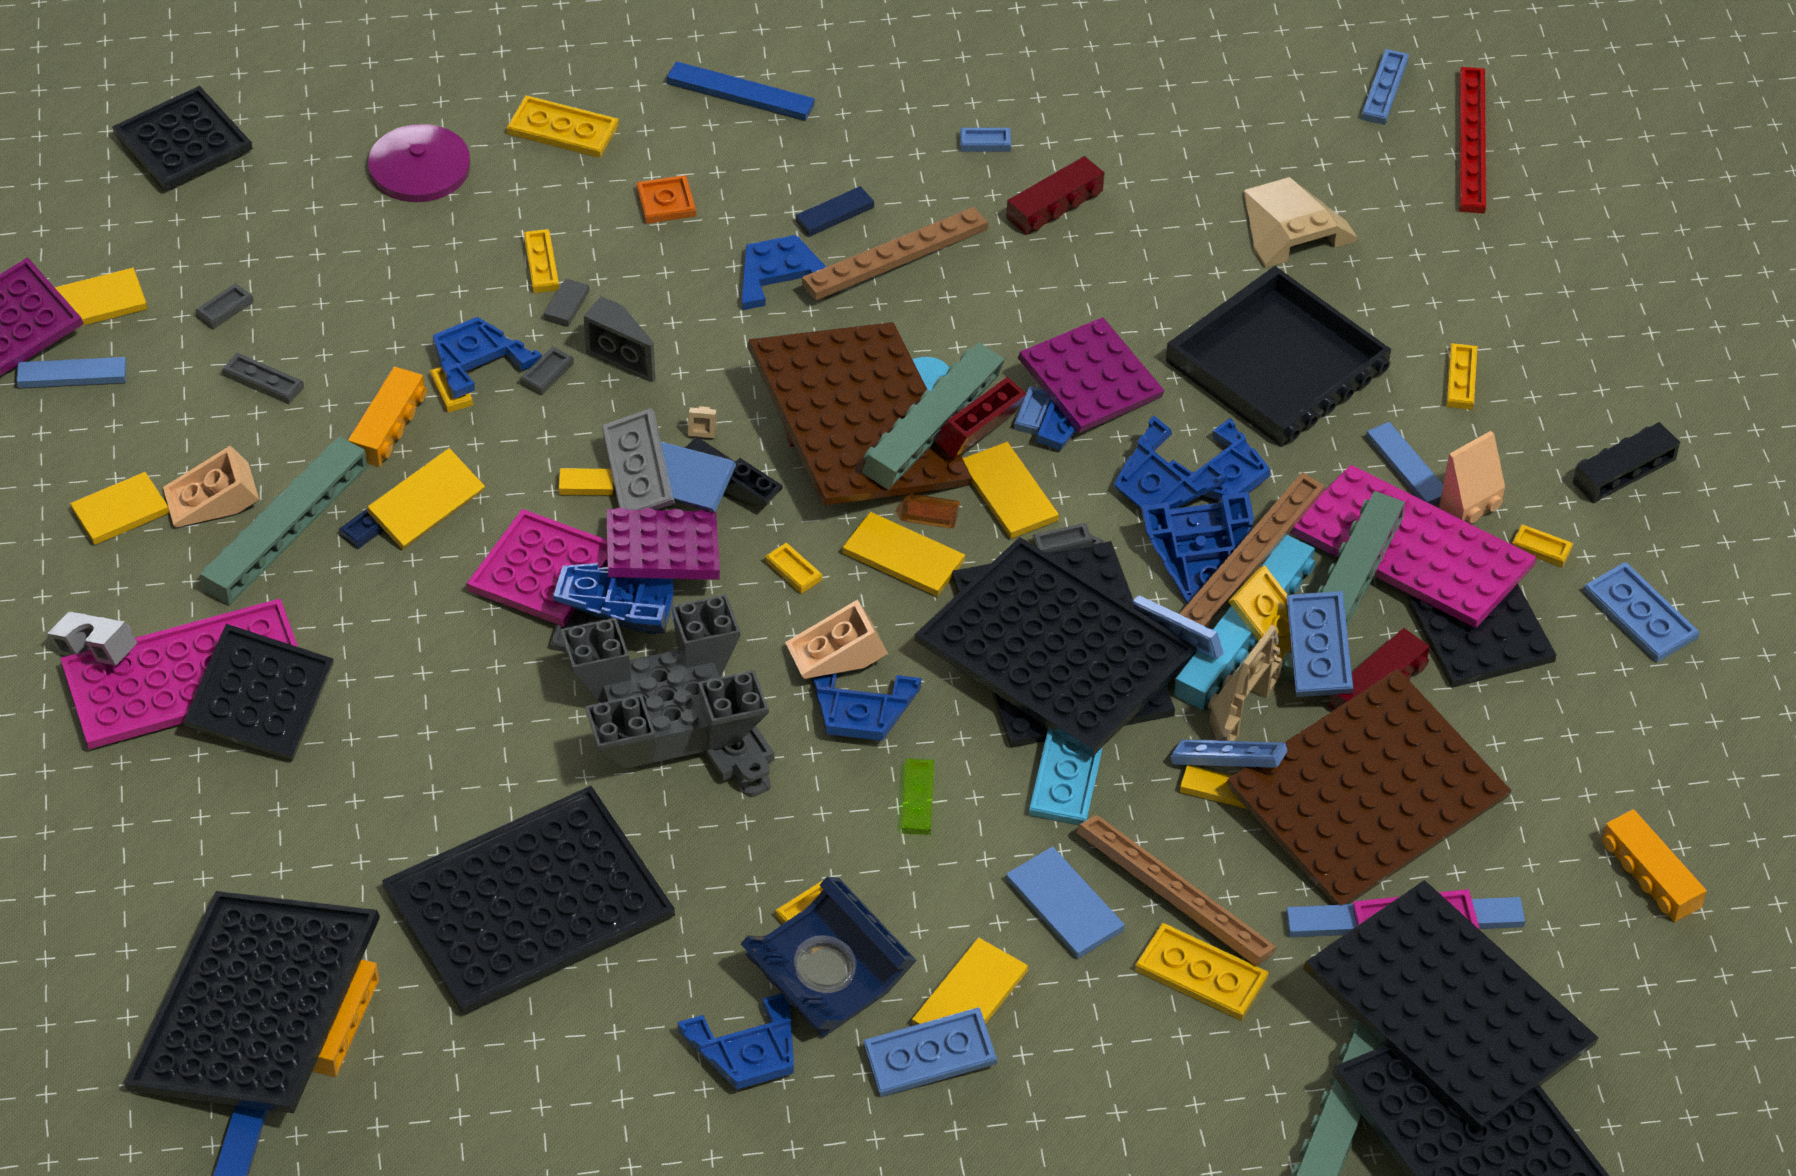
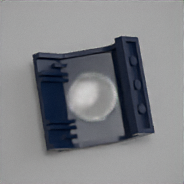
[741,876,917,1038]

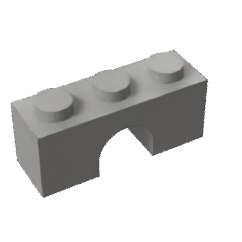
[47,612,137,665]

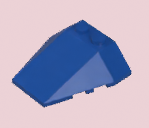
[1141,492,1254,604]
[553,563,675,634]

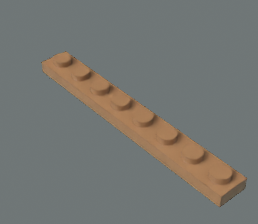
[802,207,988,300]
[1180,472,1325,627]
[1077,815,1276,966]

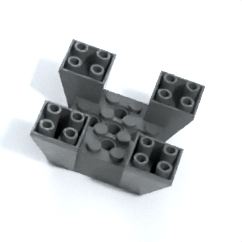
[561,594,769,769]

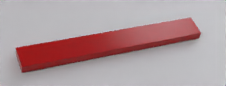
[1459,67,1486,214]

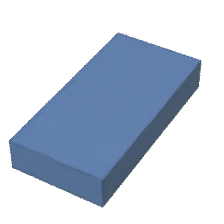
[960,128,1011,152]
[1014,386,1051,435]

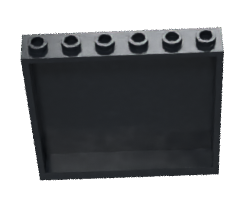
[1166,266,1391,447]

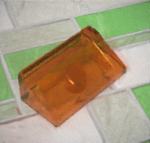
[901,494,960,528]

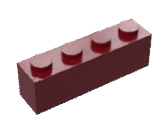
[1006,156,1105,235]
[935,377,1027,458]
[1329,628,1430,710]

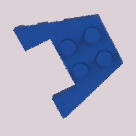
[742,235,841,310]
[432,317,542,399]
[1114,416,1228,510]
[1169,418,1270,500]
[812,673,921,741]
[677,993,794,1090]

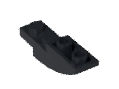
[685,436,783,505]

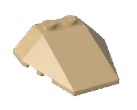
[1244,177,1358,268]
[1208,625,1282,741]

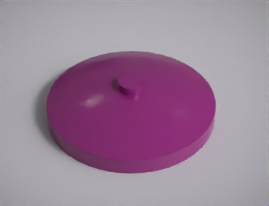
[368,124,470,202]

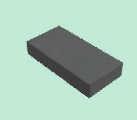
[544,278,590,327]
[195,283,253,329]
[520,346,574,396]
[1033,523,1093,553]

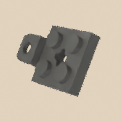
[704,726,775,797]

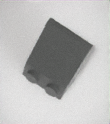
[584,296,655,382]

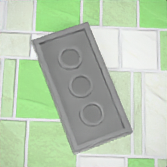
[602,408,675,510]

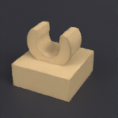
[688,406,717,438]

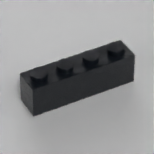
[1573,422,1680,504]

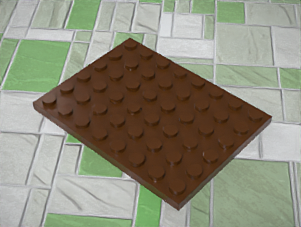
[747,322,973,506]
[1226,669,1512,906]

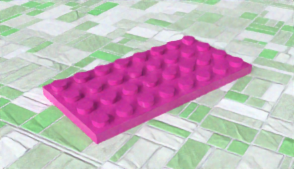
[1290,465,1536,628]
[60,598,298,749]

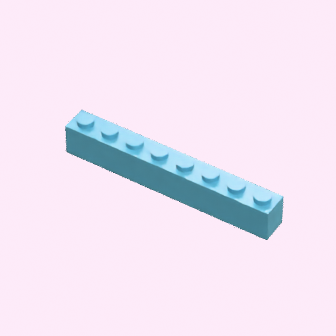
[1174,535,1316,711]

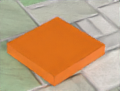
[636,175,696,224]

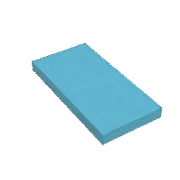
[1029,728,1103,825]

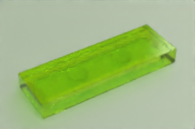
[902,758,934,835]

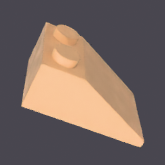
[1439,431,1505,523]
[163,445,259,527]
[785,599,888,679]

